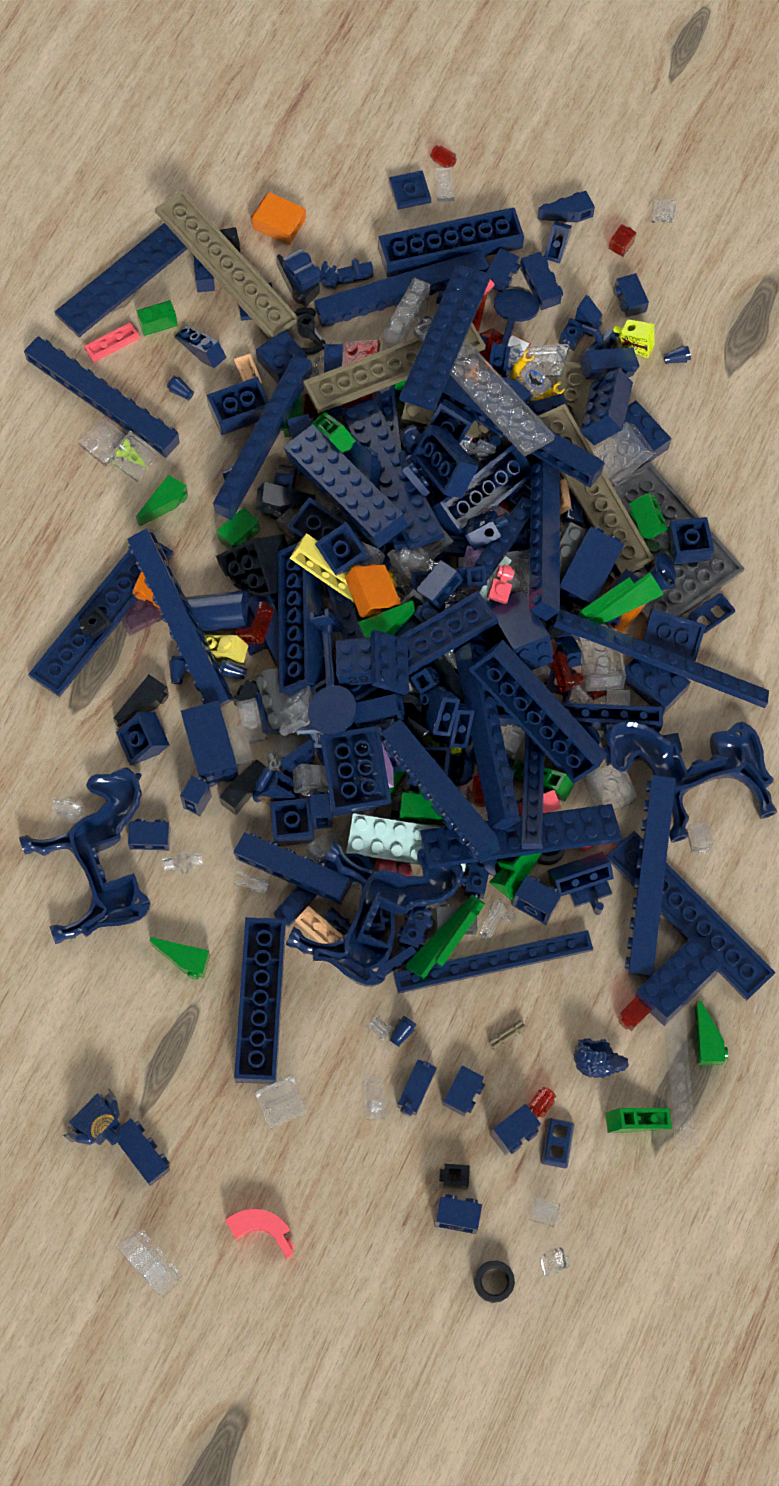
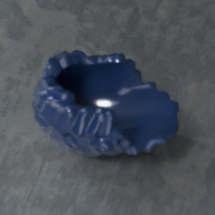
[573,1038,629,1078]

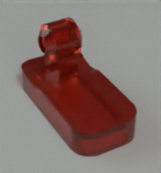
[551,652,584,692]

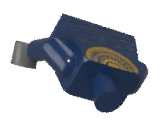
[252,753,313,806]
[63,1089,121,1145]

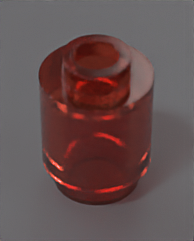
[430,145,457,169]
[527,1087,556,1119]

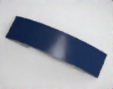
[412,566,488,591]

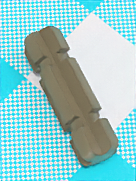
[489,1020,526,1050]

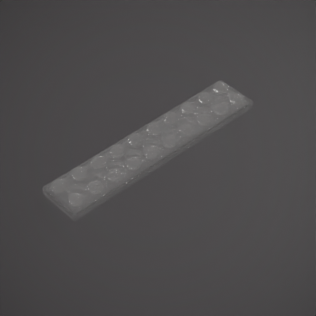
[413,318,555,457]

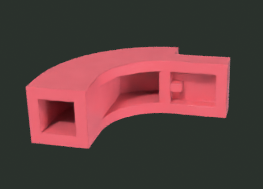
[225,1209,295,1259]

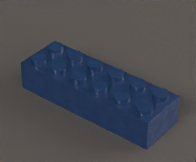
[431,444,532,536]

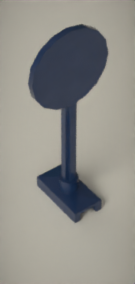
[488,289,539,378]
[308,609,358,735]

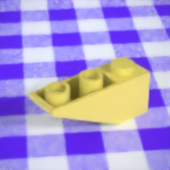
[204,635,248,663]

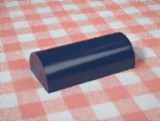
[185,590,249,633]

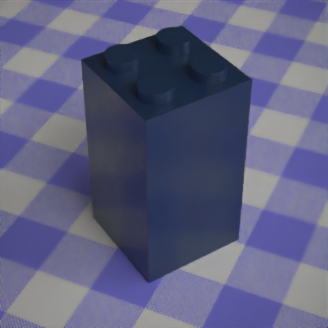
[560,526,625,608]
[488,591,553,670]
[181,701,239,787]

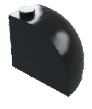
[216,534,288,596]

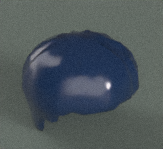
[451,753,474,787]

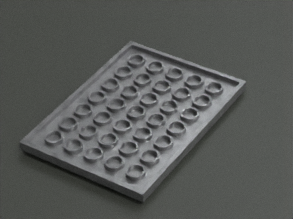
[563,462,745,621]

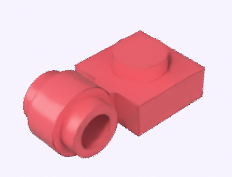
[487,564,515,604]
[374,858,413,876]

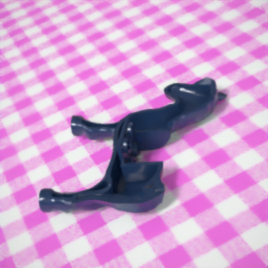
[605,720,777,843]
[19,767,151,944]
[286,841,467,987]

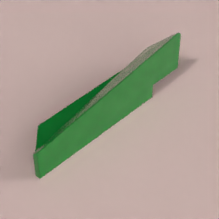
[578,572,663,625]
[489,853,541,900]
[406,895,485,979]

